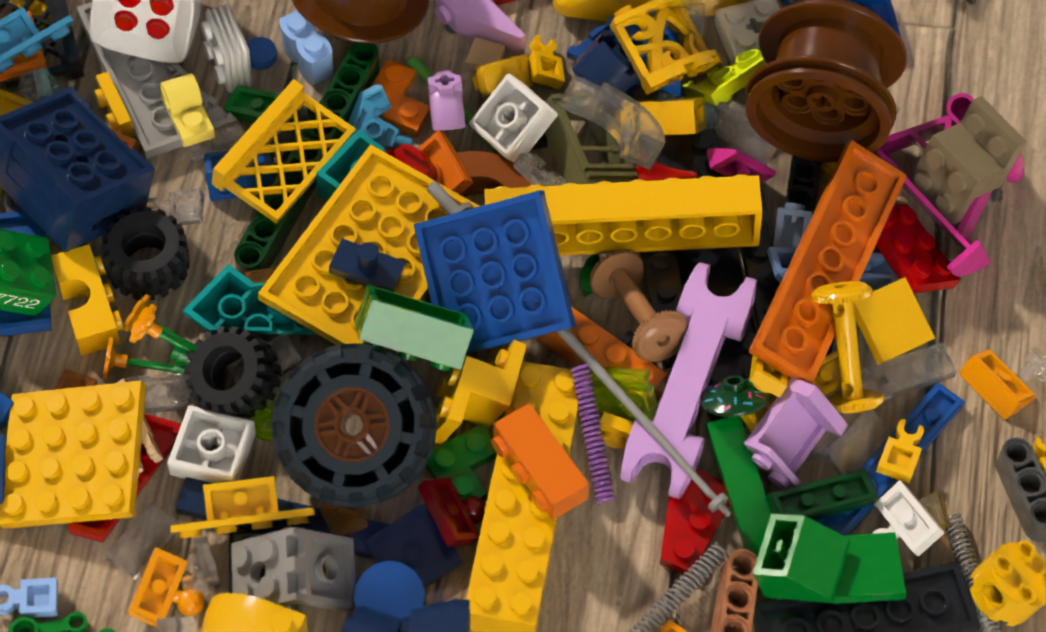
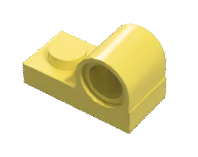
[160,73,215,148]

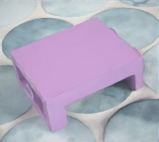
[744,378,849,489]

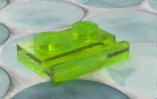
[585,366,658,421]

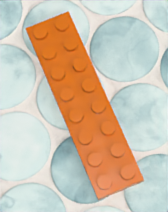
[748,140,907,384]

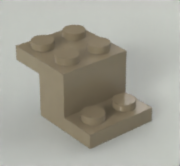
[909,96,1027,226]

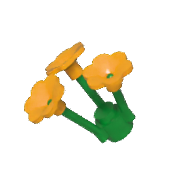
[102,294,197,381]

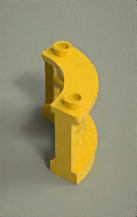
[610,0,724,95]

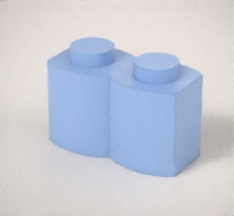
[279,10,334,86]

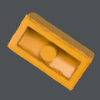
[960,349,1037,420]

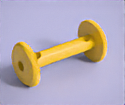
[811,281,884,413]

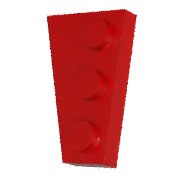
[660,469,730,578]

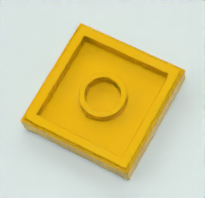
[853,277,935,365]

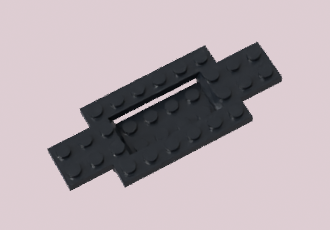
[639,129,780,427]

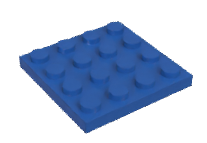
[413,190,576,354]

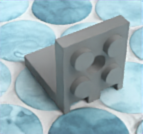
[231,527,356,611]

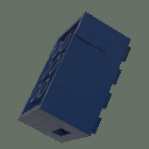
[0,87,155,252]

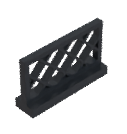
[0,0,84,88]

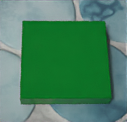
[833,532,906,604]

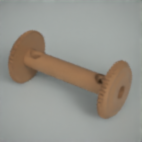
[589,249,688,362]

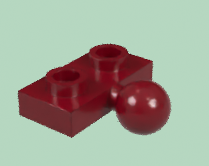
[417,477,486,548]

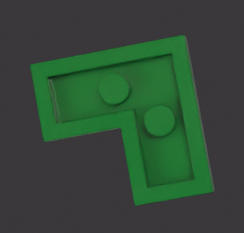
[425,424,497,501]

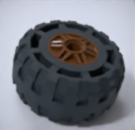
[272,343,437,508]

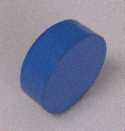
[247,37,277,70]

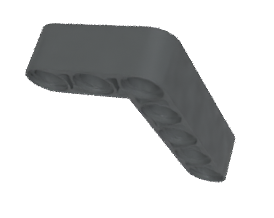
[996,437,1046,542]

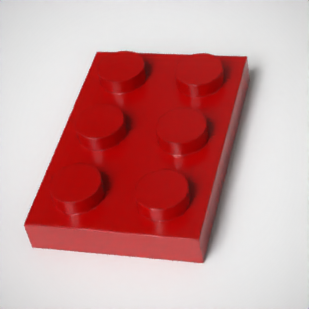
[876,204,961,294]

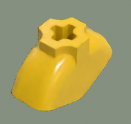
[472,54,533,98]

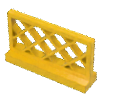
[211,79,356,224]

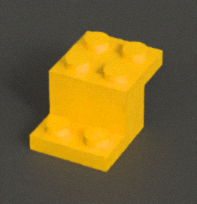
[435,340,527,445]

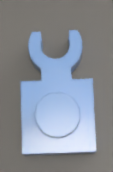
[0,578,59,618]

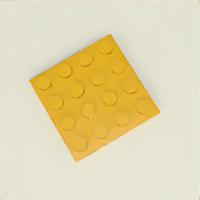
[0,381,146,529]

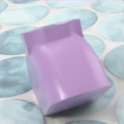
[428,70,466,131]

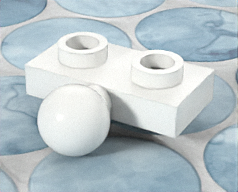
[872,481,945,556]

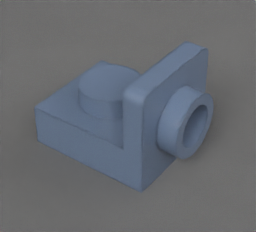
[772,203,812,248]

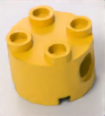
[970,540,1046,626]

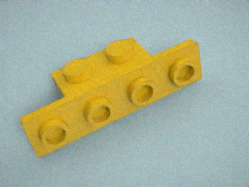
[170,476,315,539]

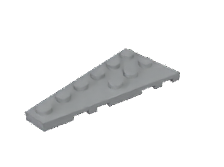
[76,2,238,159]

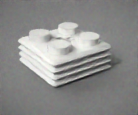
[714,0,780,65]
[201,3,252,93]
[469,73,558,165]
[167,405,256,483]

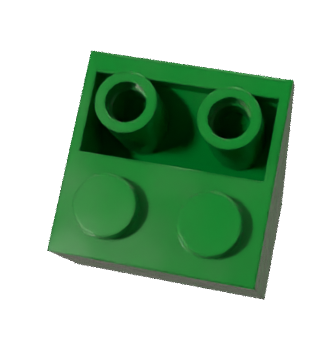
[753,514,850,603]

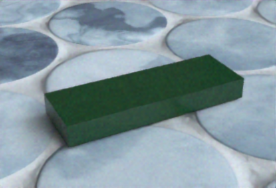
[766,468,878,520]

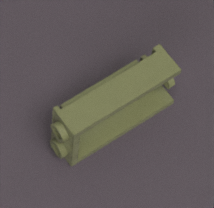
[544,93,638,184]

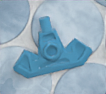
[343,84,414,150]

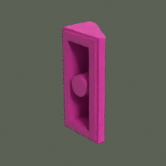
[707,148,776,184]

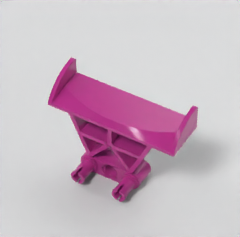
[873,93,1024,276]

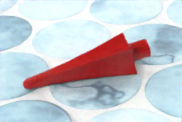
[634,160,698,181]

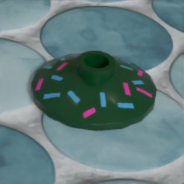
[700,376,770,417]

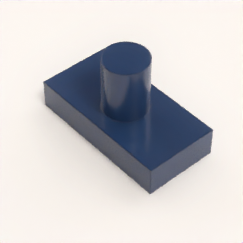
[329,238,406,292]

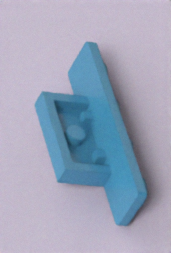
[0,7,74,74]

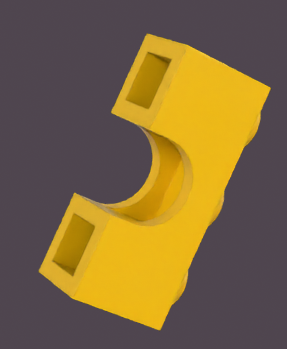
[51,244,124,356]

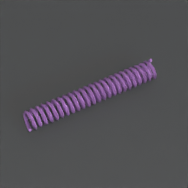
[570,364,616,505]

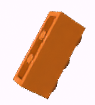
[491,403,589,521]

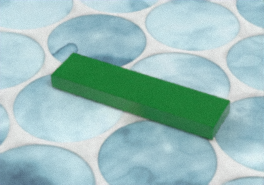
[705,416,772,556]

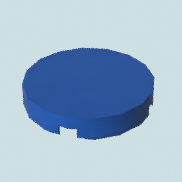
[354,561,426,619]

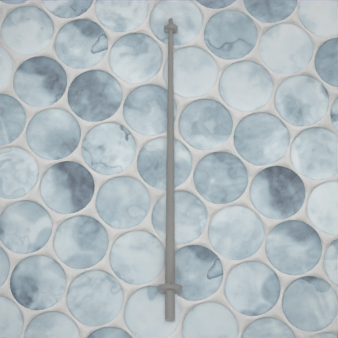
[427,181,731,516]

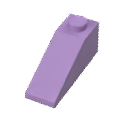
[435,0,526,56]

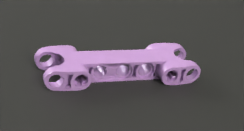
[621,262,757,499]

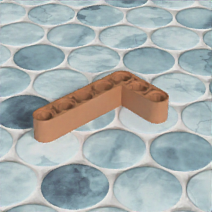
[711,549,758,632]

